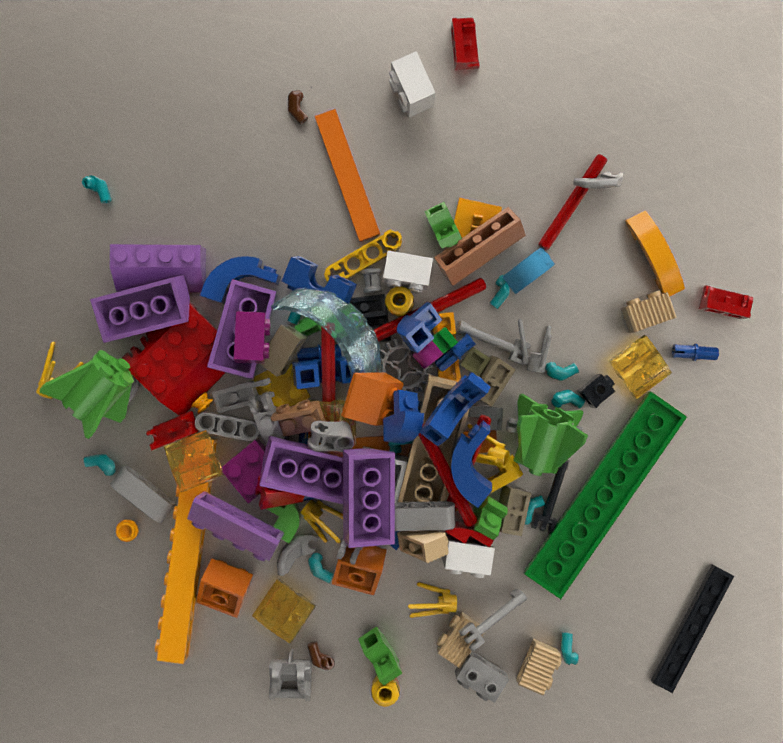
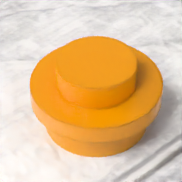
[116,519,139,542]

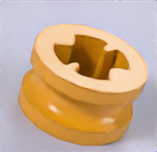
[192,393,214,414]

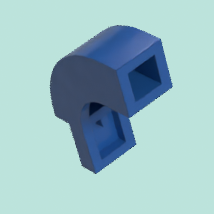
[200,256,281,304]
[419,372,491,446]
[451,421,492,508]

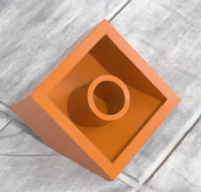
[341,372,404,426]
[332,546,387,595]
[196,558,253,618]

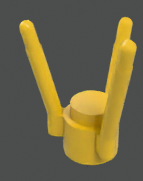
[36,342,83,399]
[467,424,510,468]
[300,500,343,544]
[408,582,457,618]

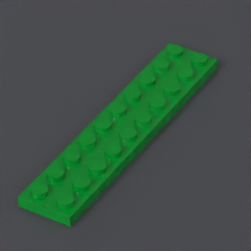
[523,391,687,600]

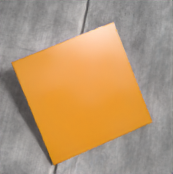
[454,197,502,238]

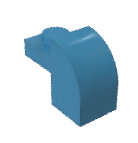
[502,247,555,294]

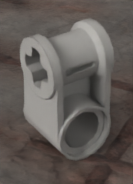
[307,421,354,452]

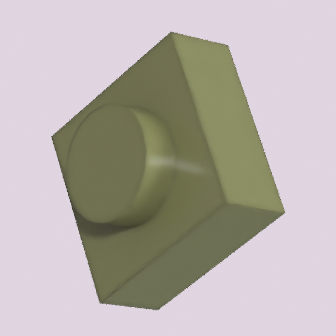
[460,347,491,376]

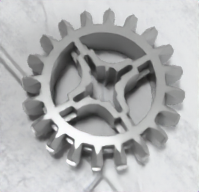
[374,339,434,392]

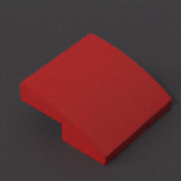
[445,521,494,547]

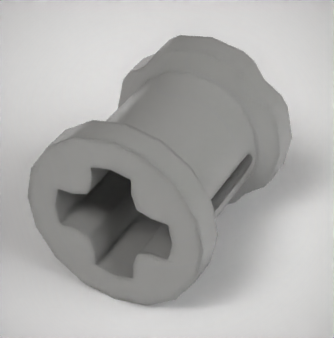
[361,268,383,293]

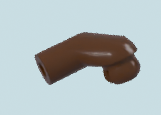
[288,90,309,125]
[307,641,335,671]

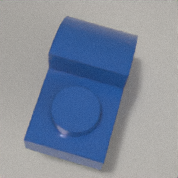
[397,302,442,353]
[383,390,424,444]

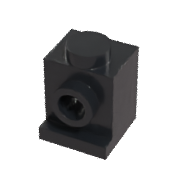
[577,374,615,408]

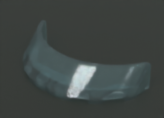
[270,288,383,419]

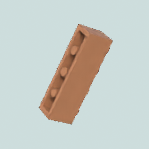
[434,207,526,286]

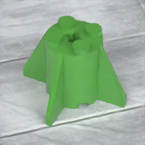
[39,350,134,439]
[513,394,588,476]

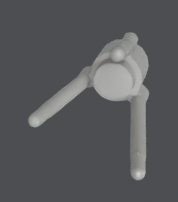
[518,319,552,372]

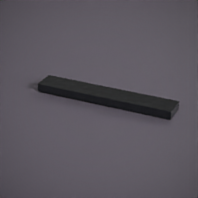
[651,564,734,694]

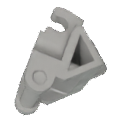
[269,649,312,701]

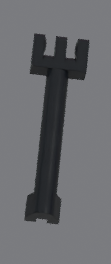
[531,460,570,533]

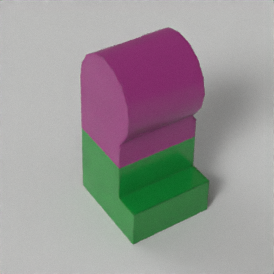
[412,327,458,369]

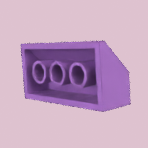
[110,244,206,293]
[90,275,190,343]
[207,279,277,380]
[259,436,343,504]
[343,448,395,548]
[187,491,285,561]

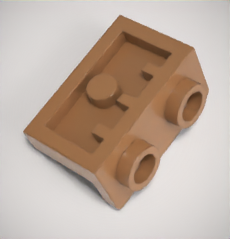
[270,400,326,437]

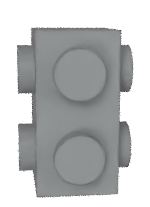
[455,651,509,703]

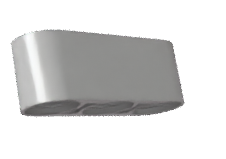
[195,412,261,441]
[110,466,176,523]
[395,501,455,531]

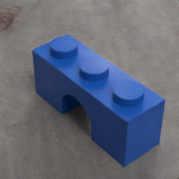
[281,256,357,312]
[292,355,364,389]

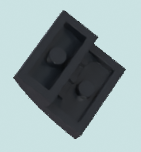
[342,294,391,347]

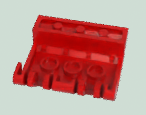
[122,301,226,416]

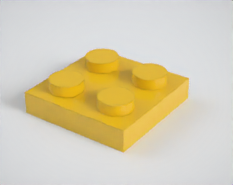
[252,364,311,408]

